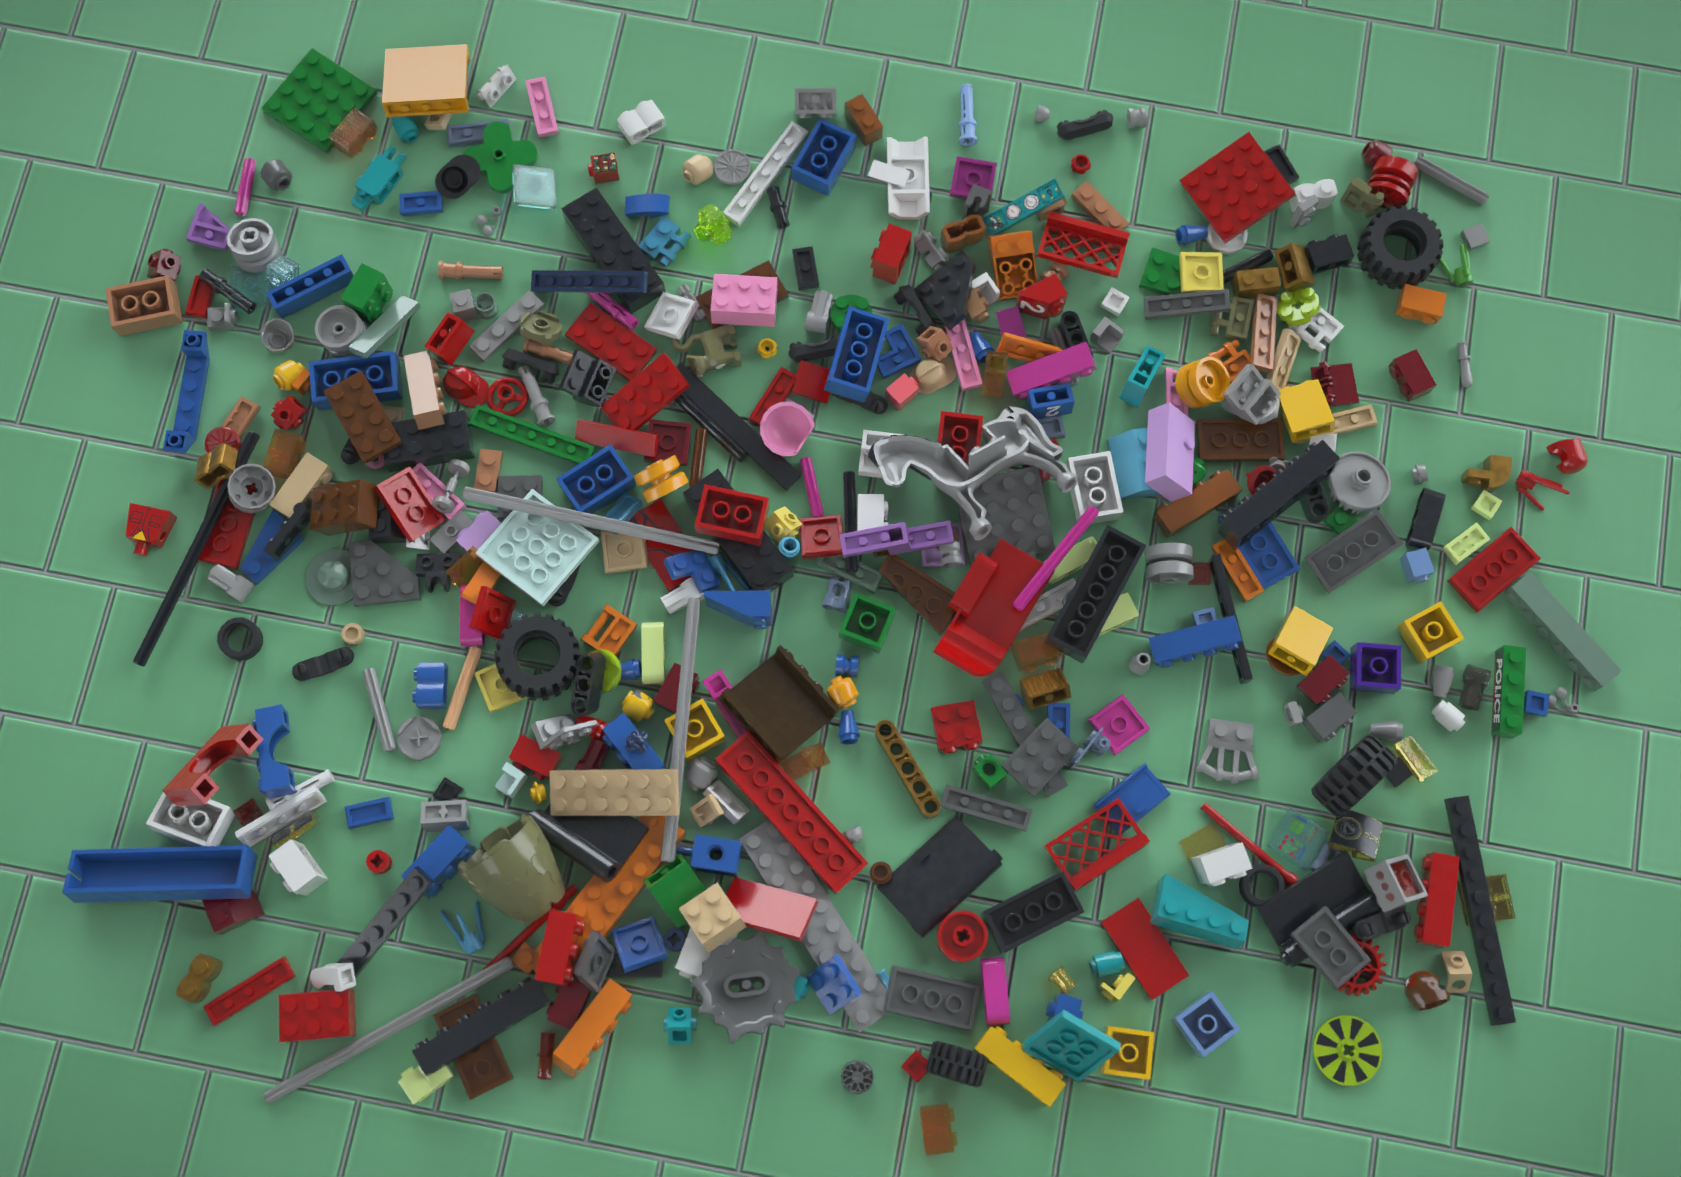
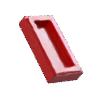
[185,275,217,319]

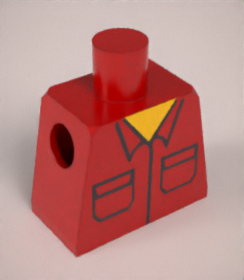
[126,503,177,557]

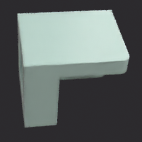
[495,762,528,799]

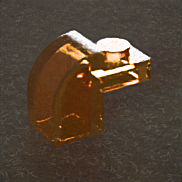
[981,351,1008,398]

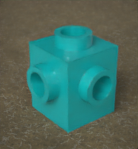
[664,1007,697,1045]

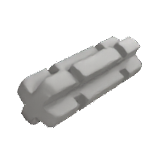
[678,284,706,323]

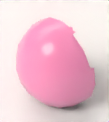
[760,402,815,456]

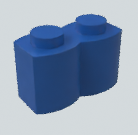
[412,663,448,709]

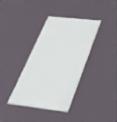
[868,160,911,187]

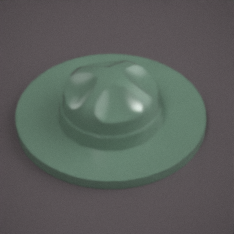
[305,549,353,606]

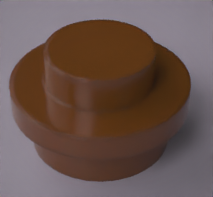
[870,862,892,884]

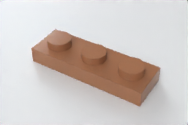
[1071,181,1129,231]

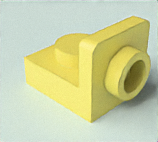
[1099,973,1135,1002]

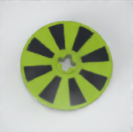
[1313,1015,1383,1086]

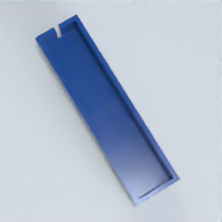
[62,845,258,903]

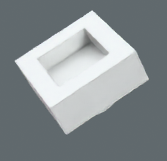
[1100,287,1130,317]

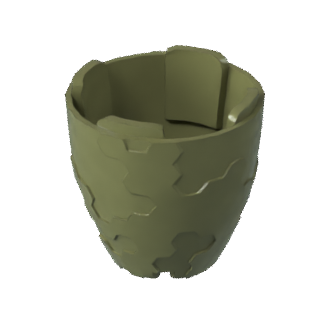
[458,814,565,923]

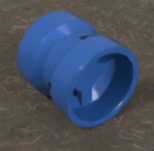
[835,654,859,678]

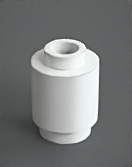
[1431,700,1465,732]

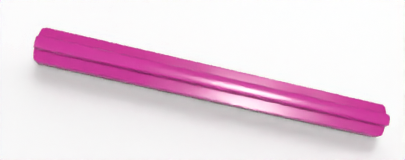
[1013,506,1099,611]

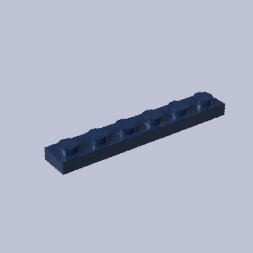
[531,270,648,294]

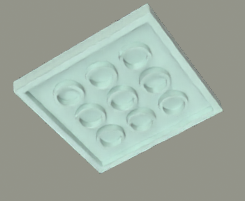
[475,489,599,606]

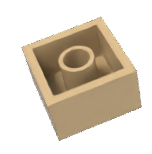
[679,883,746,953]

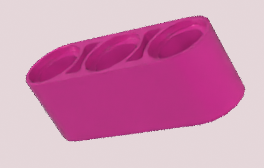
[460,585,485,647]
[980,957,1010,1026]

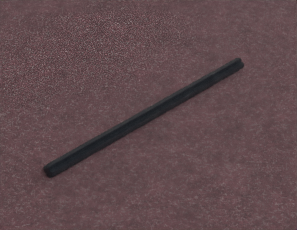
[133,431,260,667]

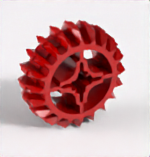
[1337,934,1387,996]

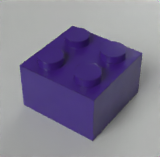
[1350,642,1402,694]

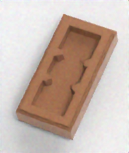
[221,396,261,440]

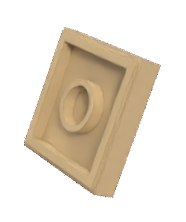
[601,531,649,574]

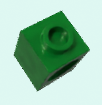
[972,753,1008,790]

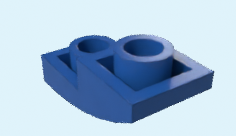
[625,194,670,219]

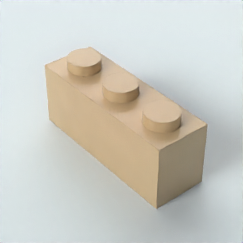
[269,452,333,519]

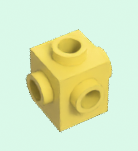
[765,506,803,543]

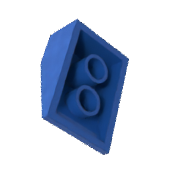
[704,590,772,629]

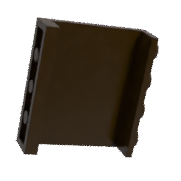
[719,645,839,764]

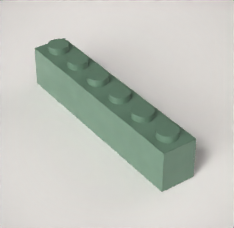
[1504,571,1622,691]

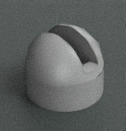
[1034,105,1050,122]
[844,826,863,844]

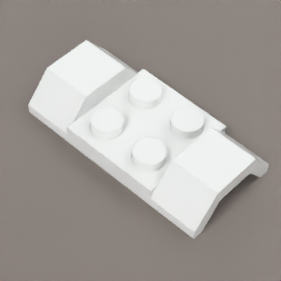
[887,137,930,220]

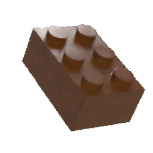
[309,479,379,536]

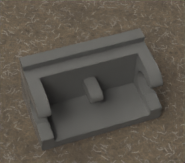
[962,184,993,220]

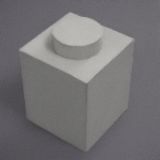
[449,289,479,321]

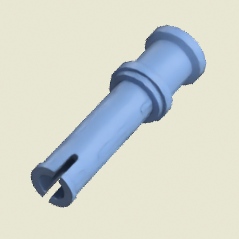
[959,84,977,146]

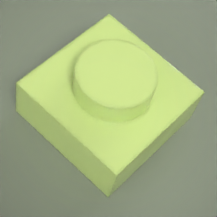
[1471,490,1502,520]

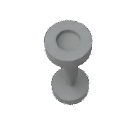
[432,459,470,514]

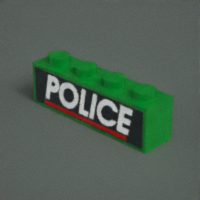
[1491,645,1526,738]

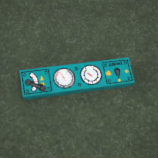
[982,178,1065,236]

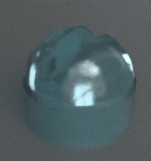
[509,608,526,625]

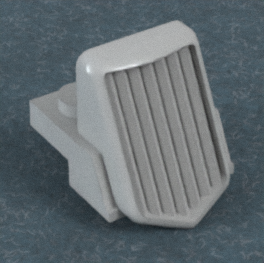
[1221,364,1281,425]

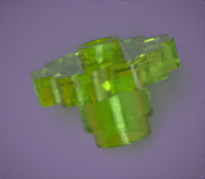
[694,203,732,245]

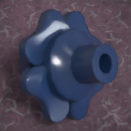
[625,731,648,754]

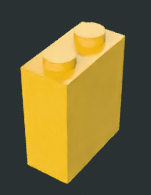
[1278,379,1335,443]
[1268,606,1333,676]

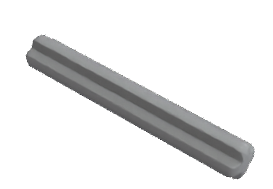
[1414,156,1489,205]
[363,668,396,752]

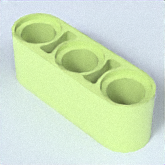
[1042,536,1097,584]
[641,622,666,685]

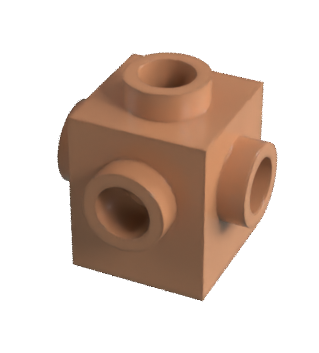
[916,326,954,362]

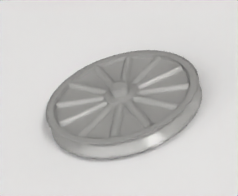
[714,149,751,185]

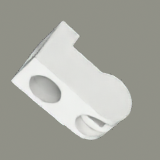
[310,963,356,991]

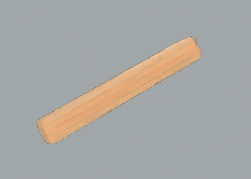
[443,646,482,730]

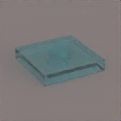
[512,164,557,209]
[229,266,274,308]

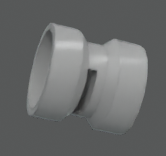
[939,541,963,568]

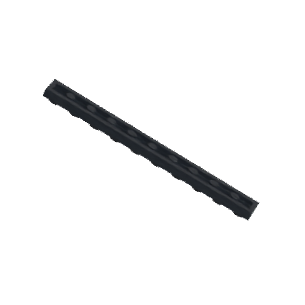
[1444,796,1516,1026]

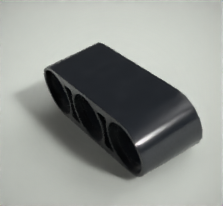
[1058,311,1094,359]
[1299,483,1329,524]
[1406,487,1446,551]
[571,652,606,717]

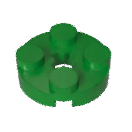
[831,294,872,333]

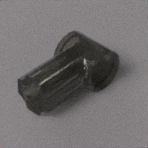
[1458,664,1491,711]

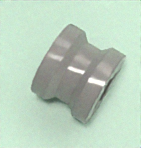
[1127,107,1147,129]

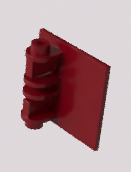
[1310,362,1359,406]

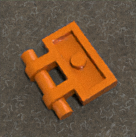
[1206,339,1251,384]

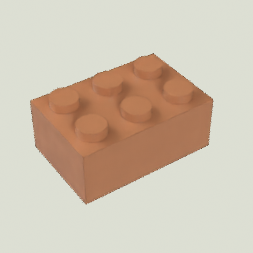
[105,275,183,336]

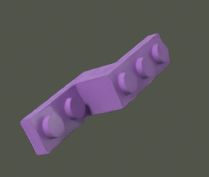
[840,520,954,557]

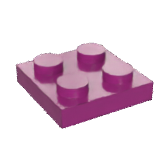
[950,156,997,200]

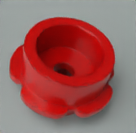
[1071,154,1091,174]

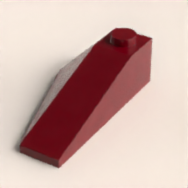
[202,890,264,935]

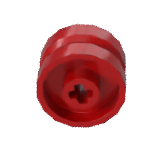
[936,910,988,963]

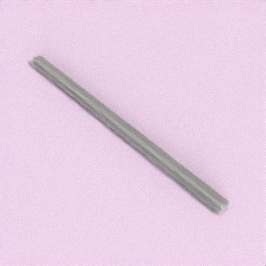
[463,487,720,554]
[661,597,701,863]
[263,957,514,1103]

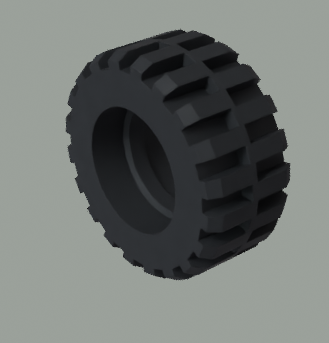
[1357,206,1444,290]
[495,613,581,701]
[1311,734,1398,817]

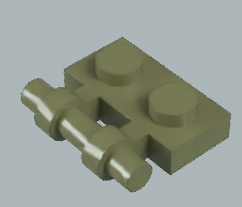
[1340,177,1384,218]
[1210,296,1254,342]

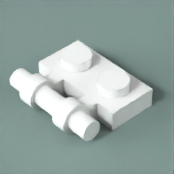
[1288,308,1344,353]

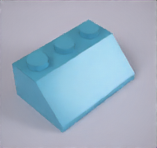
[1107,427,1160,500]

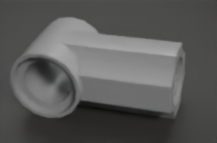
[804,290,833,334]
[207,564,255,603]

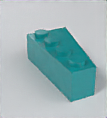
[1150,874,1249,949]

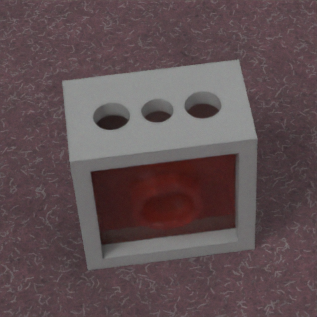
[1364,854,1428,913]

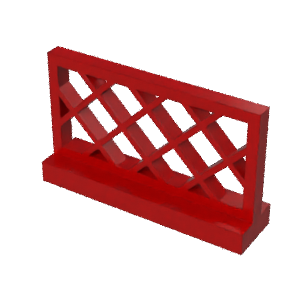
[1037,212,1130,278]
[1044,798,1150,892]

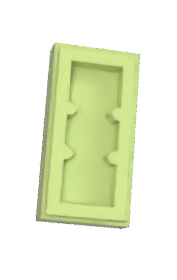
[1442,523,1490,565]

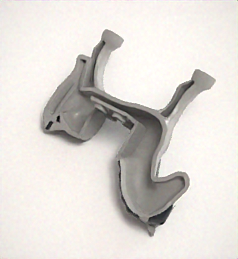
[866,406,1079,540]

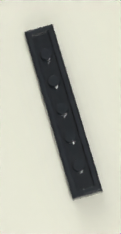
[1208,554,1253,684]

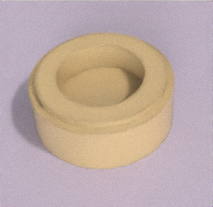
[341,623,365,646]

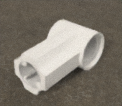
[660,577,705,615]

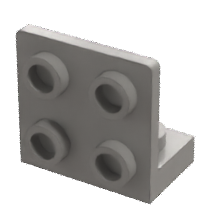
[795,88,836,118]
[531,714,598,750]

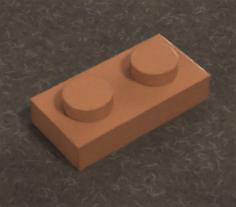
[474,449,503,493]

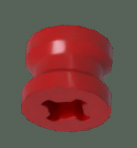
[366,850,392,874]

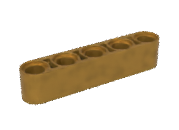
[875,720,941,819]

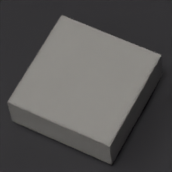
[1461,223,1490,251]

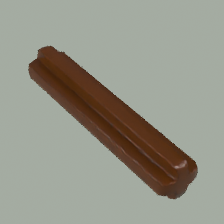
[689,428,708,487]

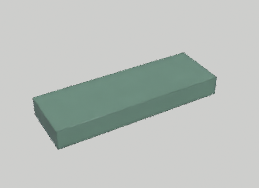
[816,555,883,594]

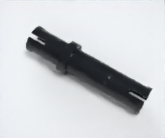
[199,268,257,314]

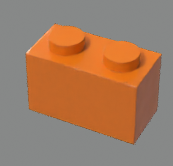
[1395,284,1447,324]

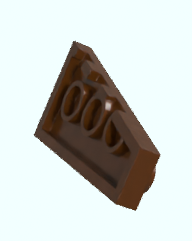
[879,554,955,635]

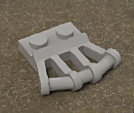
[1195,718,1259,784]

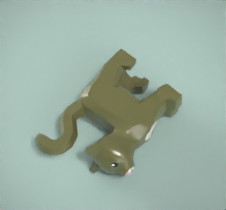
[671,324,742,378]

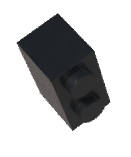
[1305,234,1354,274]

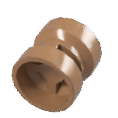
[1040,262,1069,281]

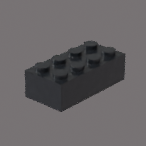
[383,410,475,472]
[981,871,1085,955]

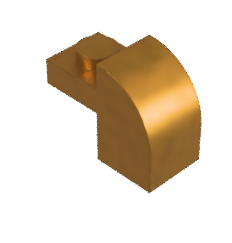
[1461,455,1512,493]

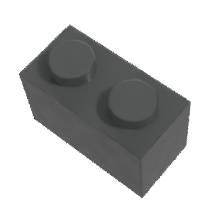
[1302,692,1357,742]

